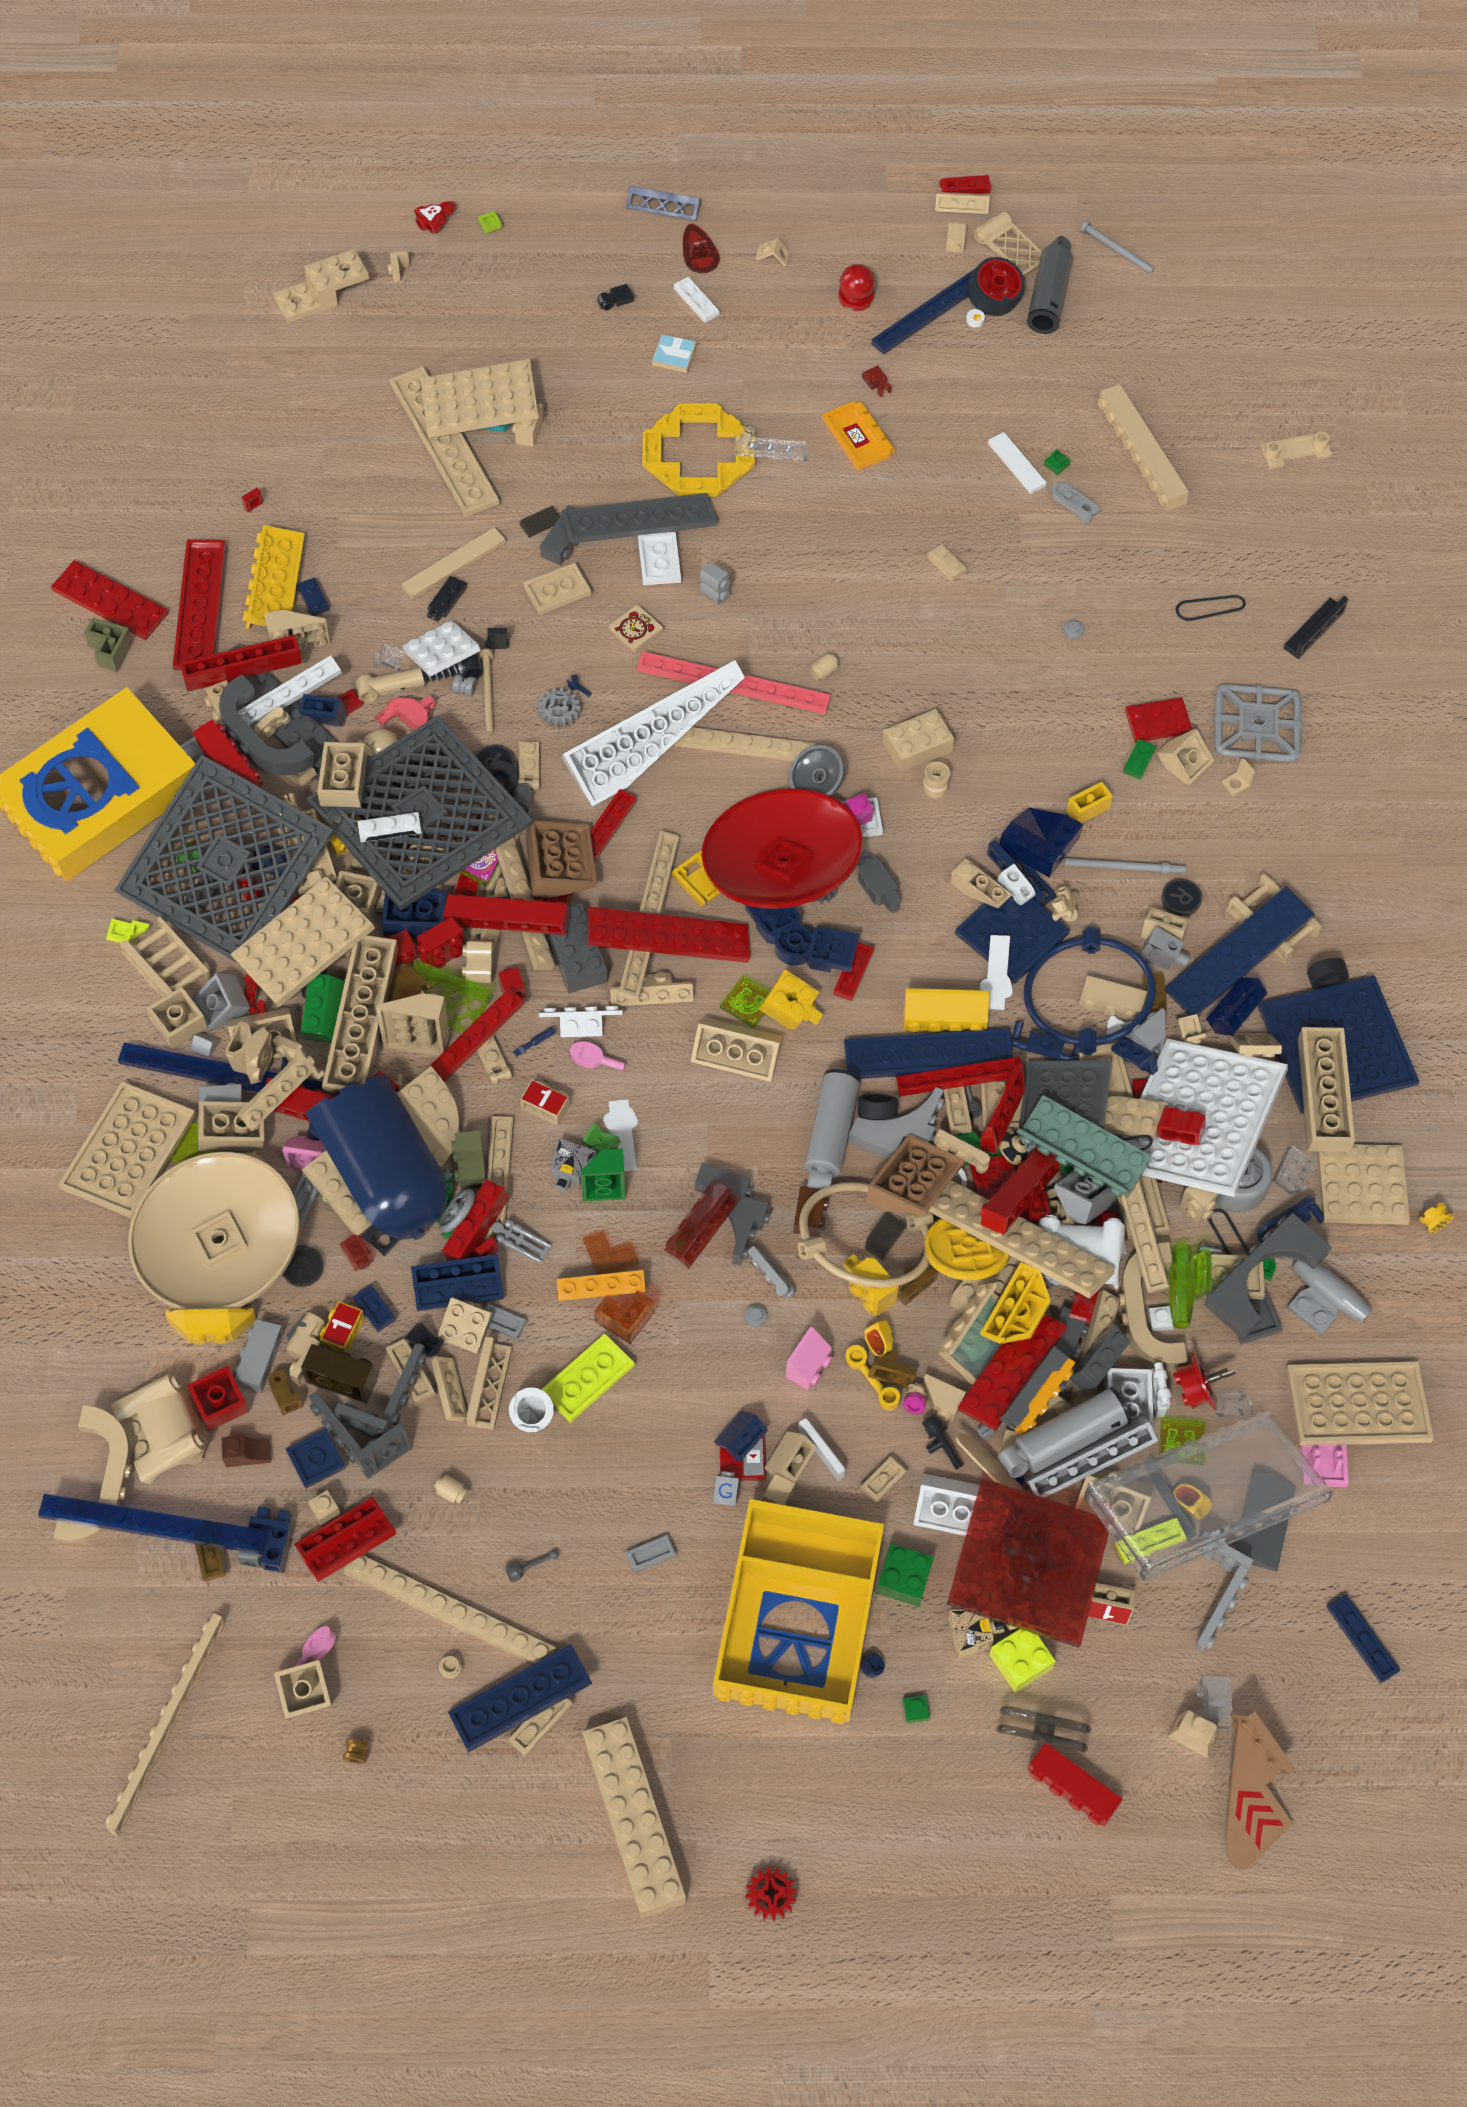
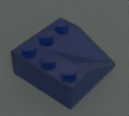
[999,808,1083,878]

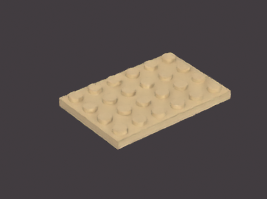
[421,359,539,438]
[230,877,375,1007]
[58,1082,197,1219]
[1286,1362,1434,1446]

